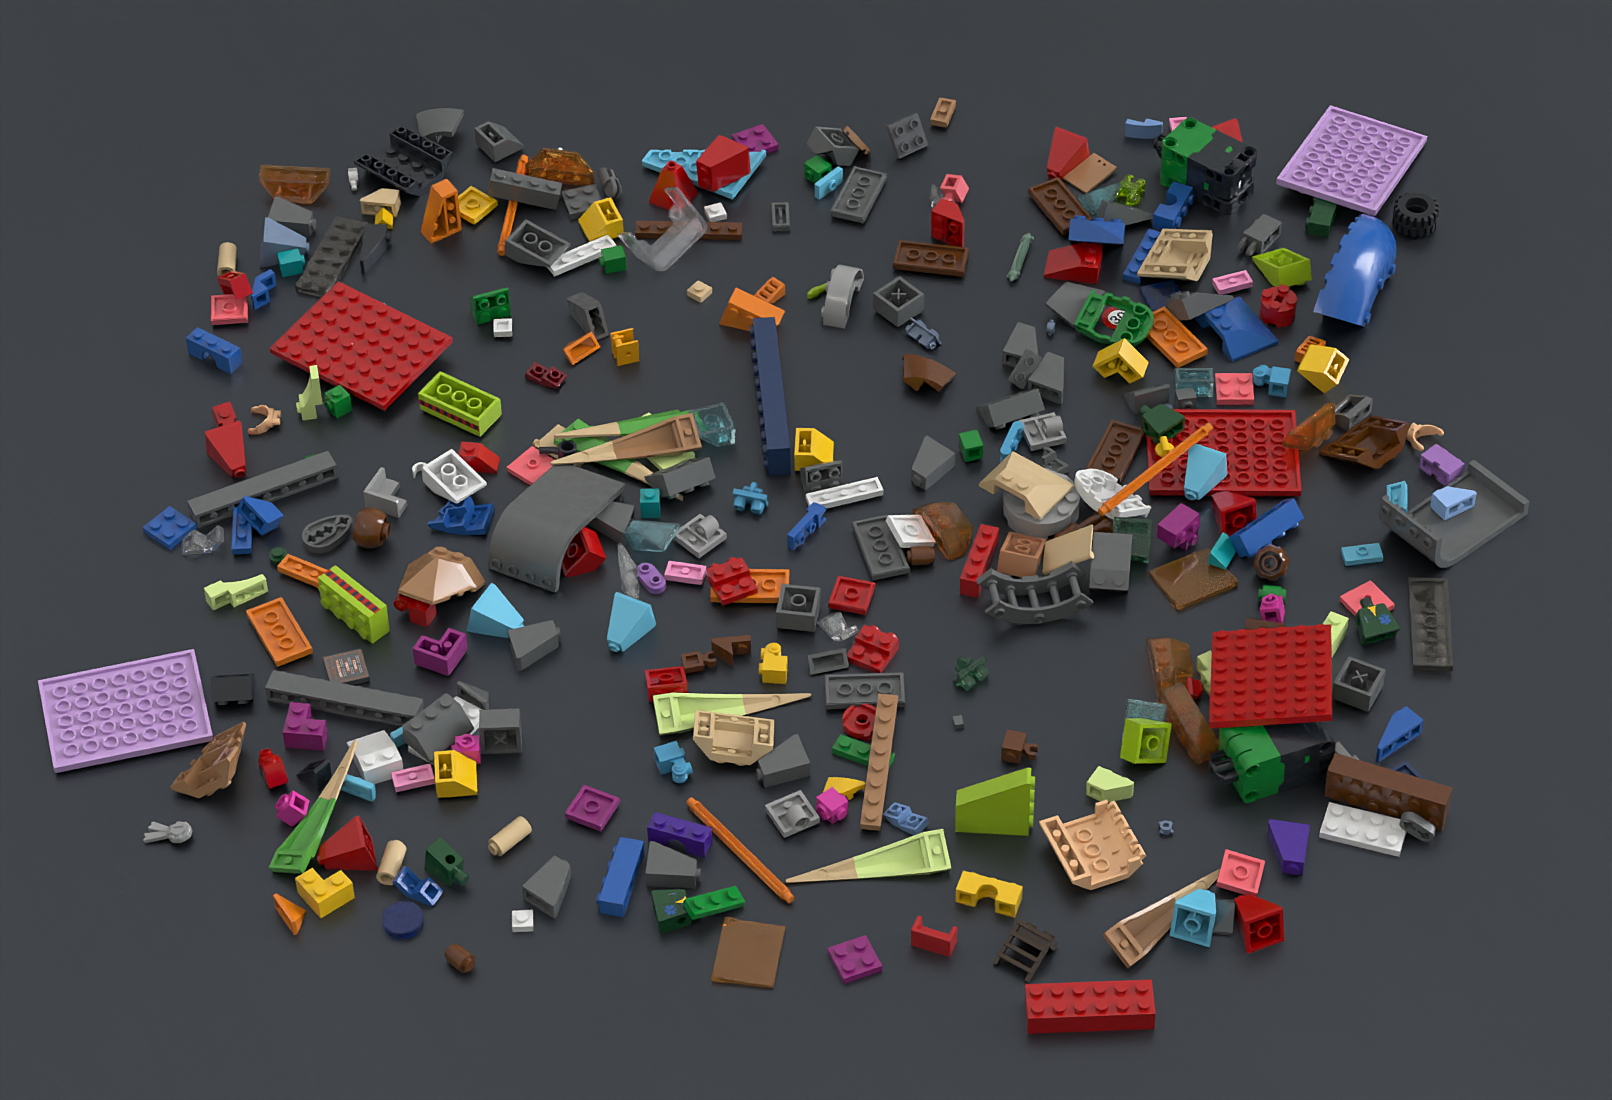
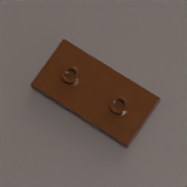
[1028,177,1093,235]
[893,240,969,277]
[1085,420,1146,484]

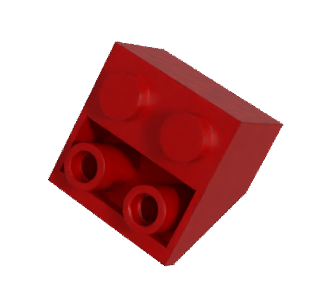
[931,198,964,247]

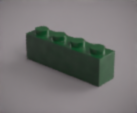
[1305,197,1339,238]

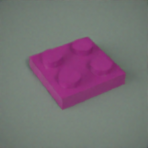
[732,124,779,154]
[565,785,620,831]
[827,935,882,984]

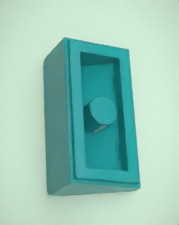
[1208,532,1237,570]

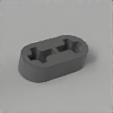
[1399,812,1436,842]

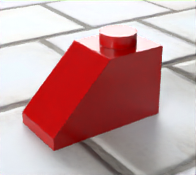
[458,442,500,474]

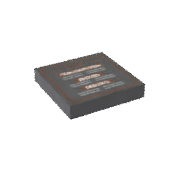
[323,649,370,685]

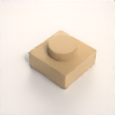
[687,281,712,303]

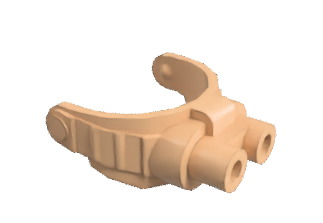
[248,405,281,435]
[1407,423,1444,451]

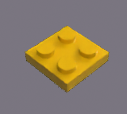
[458,186,498,225]

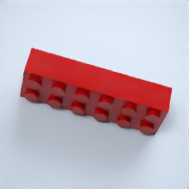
[1024,979,1156,1034]

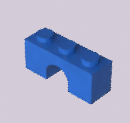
[1153,182,1195,230]
[186,327,242,374]

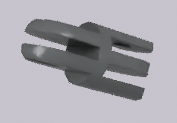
[598,168,622,200]

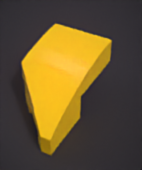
[823,777,866,800]

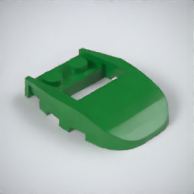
[1074,290,1154,347]

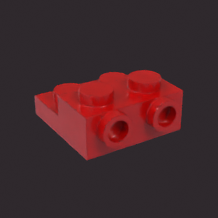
[706,557,758,606]
[847,625,899,673]
[644,666,688,702]

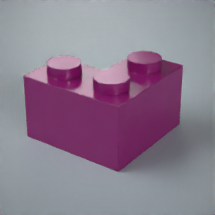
[1157,503,1200,550]
[412,628,468,676]
[282,702,328,751]

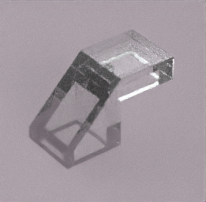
[182,525,224,555]
[817,612,859,641]

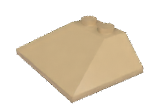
[1137,229,1212,281]
[979,451,1074,520]
[693,710,774,766]

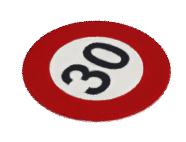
[1102,307,1125,329]

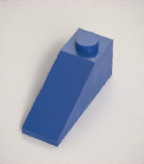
[1376,706,1423,762]

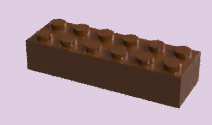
[1325,753,1453,831]

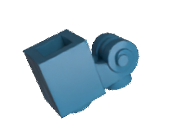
[1252,365,1291,397]
[654,741,693,783]

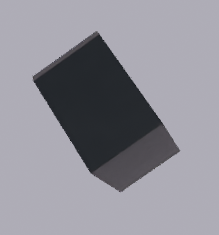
[296,759,332,792]

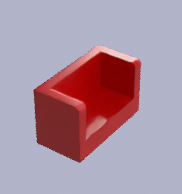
[217,270,253,300]
[911,915,958,957]

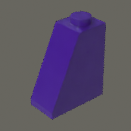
[1267,819,1310,876]

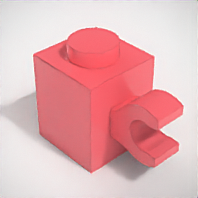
[940,174,969,203]

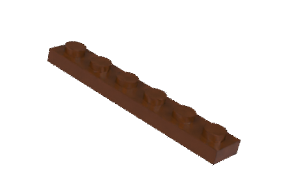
[635,221,743,240]

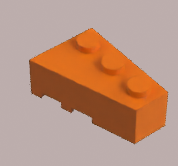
[420,179,462,244]
[719,288,785,331]

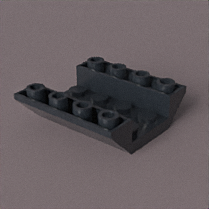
[354,124,453,196]

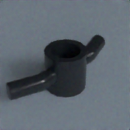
[539,440,594,466]

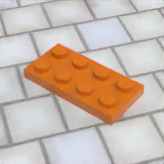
[1147,306,1208,368]
[710,569,790,603]
[246,597,313,667]

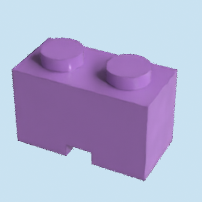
[1419,444,1465,486]

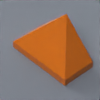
[562,331,600,365]
[273,893,306,935]

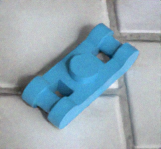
[1000,421,1023,463]

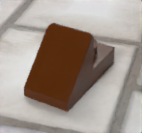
[711,635,751,666]

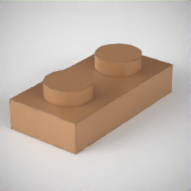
[930,97,956,128]

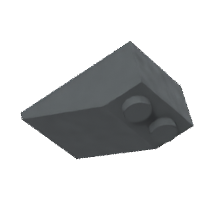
[505,220,570,267]
[1165,291,1234,320]
[1089,532,1132,592]

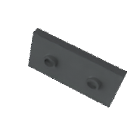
[830,166,887,224]
[852,514,910,580]
[825,672,905,709]

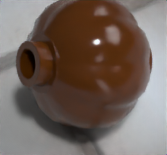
[1253,545,1290,581]

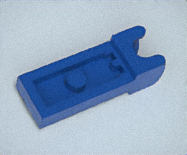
[787,502,826,550]

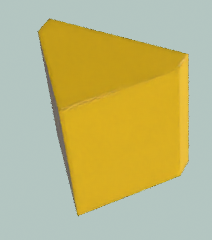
[375,207,393,229]

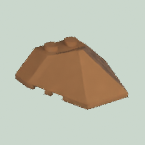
[398,547,485,605]
[170,722,246,798]

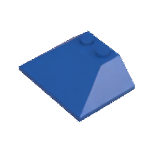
[1194,296,1279,362]

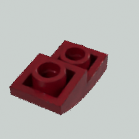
[525,362,567,389]

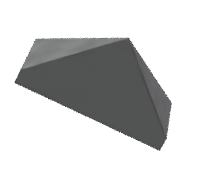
[807,648,849,675]
[457,681,489,710]
[1213,899,1235,935]

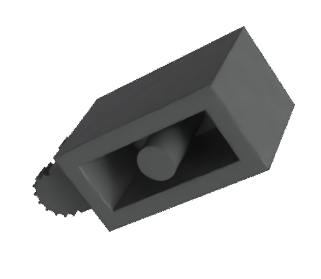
[1237,214,1282,256]

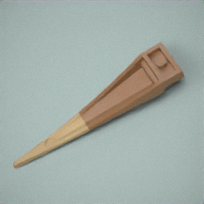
[550,413,702,465]
[1102,869,1220,969]

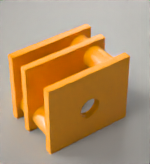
[611,328,640,366]

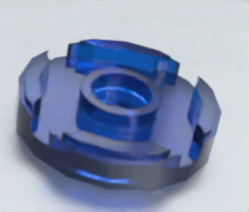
[382,901,424,938]

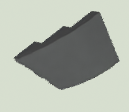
[416,108,464,144]
[1045,282,1105,327]

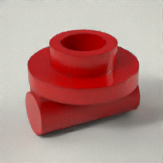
[1186,677,1204,699]

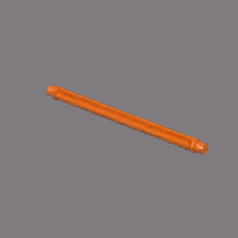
[497,155,528,256]
[1098,423,1213,516]
[686,797,795,903]

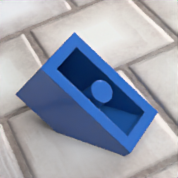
[237,496,284,535]

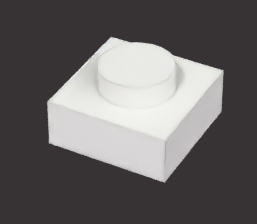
[704,203,727,222]
[494,319,512,337]
[512,910,533,932]

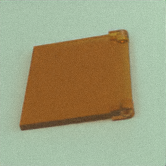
[1149,547,1239,610]
[711,917,785,988]

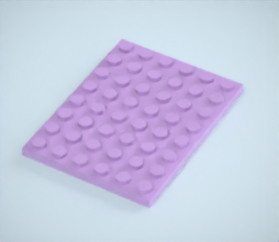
[1276,105,1427,216]
[38,649,213,773]

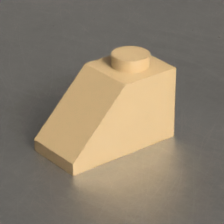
[360,188,401,217]

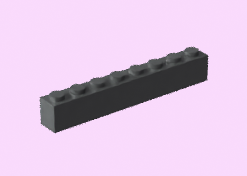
[187,451,338,528]
[265,670,424,726]

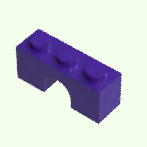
[647,812,712,858]

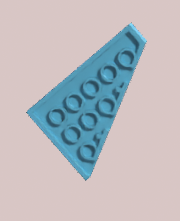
[641,149,767,199]

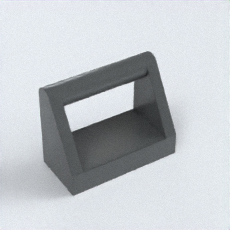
[1325,394,1373,431]

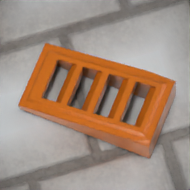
[754,277,785,304]
[1294,335,1326,363]

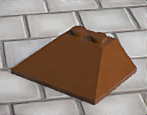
[1319,415,1410,469]

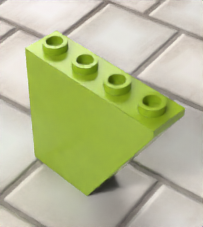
[955,768,1035,836]

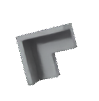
[363,467,408,518]

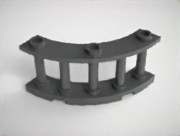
[977,561,1093,624]

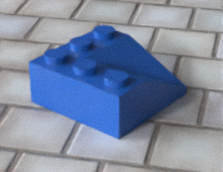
[1069,215,1125,245]

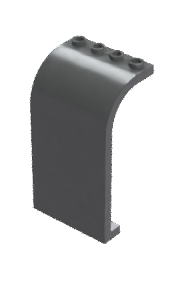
[1379,460,1530,568]
[488,464,625,592]

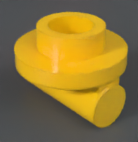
[1155,436,1174,457]

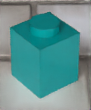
[277,248,306,277]
[640,488,660,518]

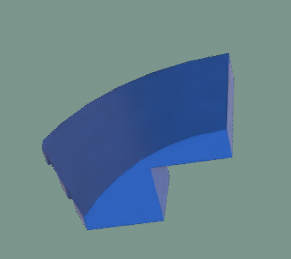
[428,496,495,535]

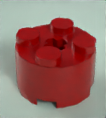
[1259,284,1297,327]

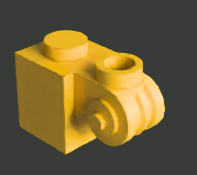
[759,643,788,684]

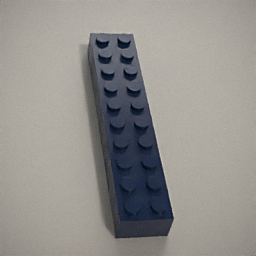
[750,317,791,476]

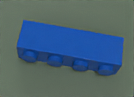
[1229,498,1304,558]
[596,837,645,917]

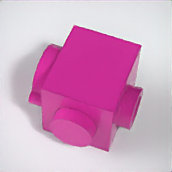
[1260,594,1285,623]
[451,734,481,764]
[815,787,848,824]
[275,791,310,826]

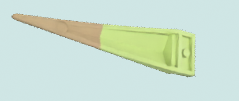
[653,693,812,736]
[785,829,951,883]

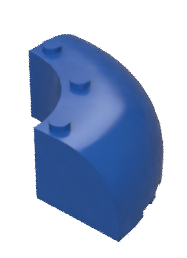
[1313,214,1397,327]

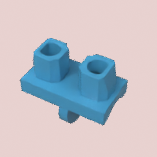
[733,482,769,514]

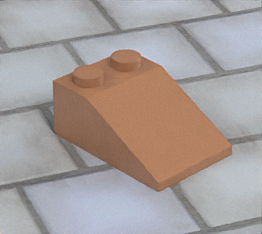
[997,531,1047,578]

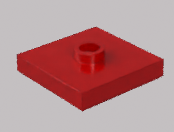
[828,576,875,615]

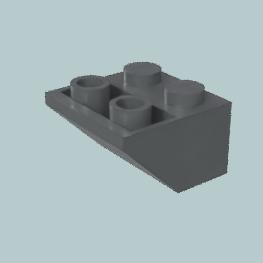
[474,121,524,162]
[800,460,843,494]

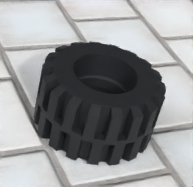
[1392,192,1439,238]

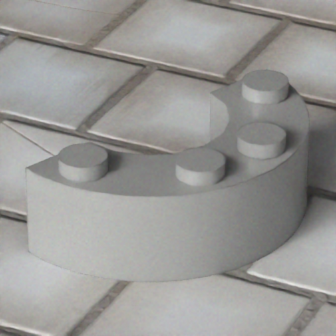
[821,265,864,329]

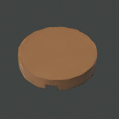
[843,126,871,155]

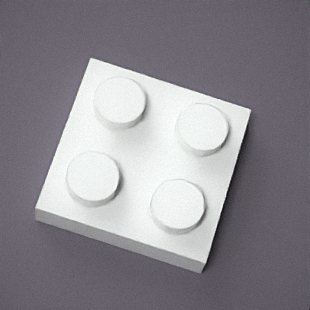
[886,515,936,548]

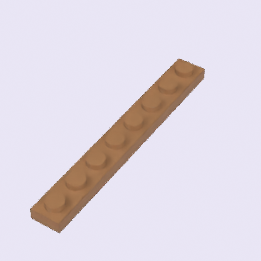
[860,694,898,831]

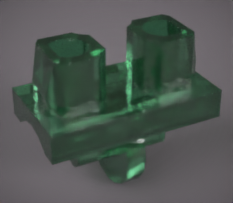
[953,656,990,691]

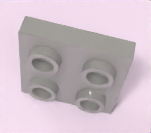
[1019,412,1067,451]
[672,514,727,558]
[765,790,820,838]

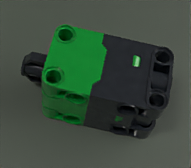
[1153,118,1257,215]
[1208,722,1336,803]

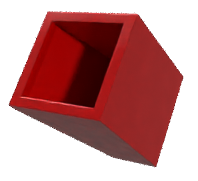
[696,135,751,192]

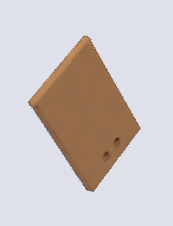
[1063,153,1117,194]

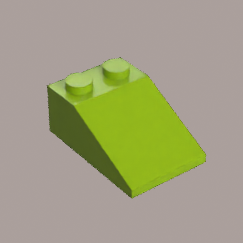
[1252,248,1312,288]

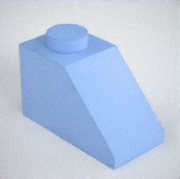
[1430,486,1477,521]

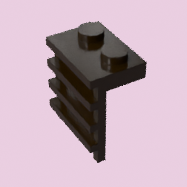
[993,919,1058,983]

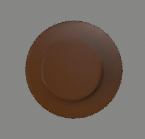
[906,546,935,566]
[445,944,475,973]

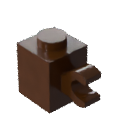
[1001,729,1038,764]

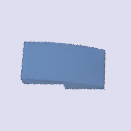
[1125,118,1163,139]
[883,802,929,835]

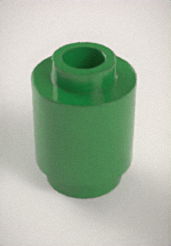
[1258,585,1286,605]

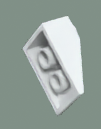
[422,449,487,504]
[347,730,403,784]

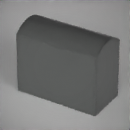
[953,715,964,729]

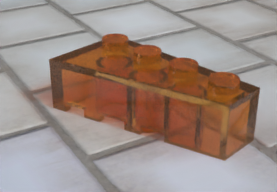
[1155,682,1219,764]

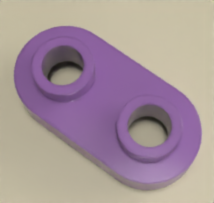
[636,563,666,594]

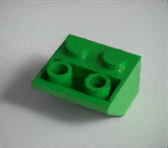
[469,287,511,325]

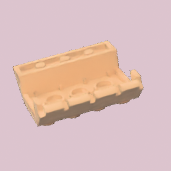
[1039,800,1146,890]

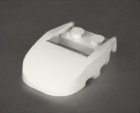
[1074,469,1151,522]

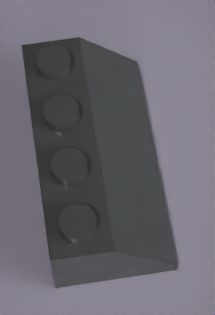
[487,168,562,210]

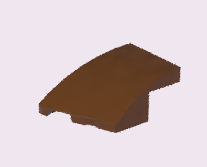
[902,354,956,392]

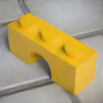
[956,871,1023,918]

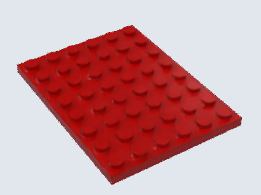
[269,281,453,411]
[1146,409,1302,496]
[1209,624,1332,729]

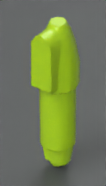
[807,283,826,299]

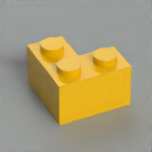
[1093,338,1149,384]
[295,868,355,918]

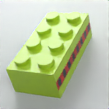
[418,371,502,437]
[318,565,390,644]

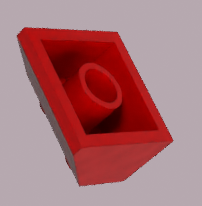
[561,527,606,577]

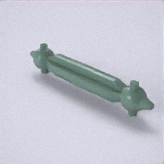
[1006,233,1034,282]

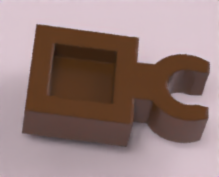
[681,651,717,674]

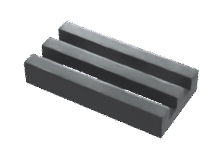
[771,202,790,232]

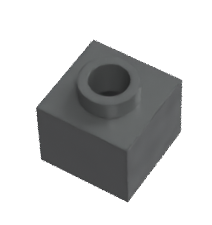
[1174,387,1197,409]

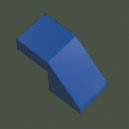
[251,269,276,310]
[392,866,443,906]

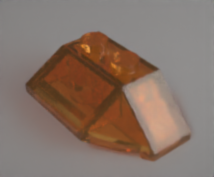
[525,148,595,186]
[259,165,331,204]
[1281,402,1336,451]
[913,501,974,561]
[1146,636,1195,699]

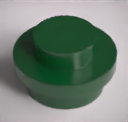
[268,547,288,565]

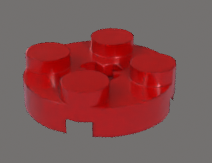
[843,704,876,741]

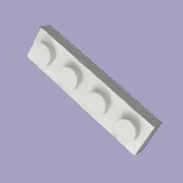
[547,235,617,276]
[805,477,883,509]

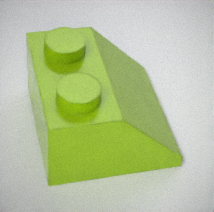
[1120,718,1172,764]

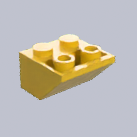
[578,197,624,242]
[1297,345,1349,393]
[794,428,834,471]
[434,750,478,798]

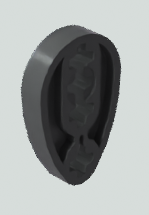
[302,515,353,554]

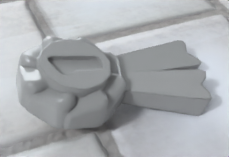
[143,821,193,843]

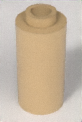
[217,242,237,277]
[488,816,532,856]
[376,840,407,885]

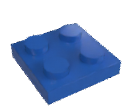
[142,506,197,550]

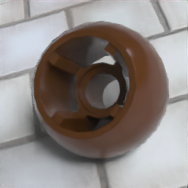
[353,507,391,549]

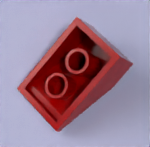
[1044,242,1103,284]

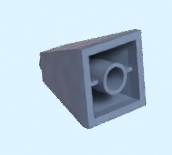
[259,217,309,268]

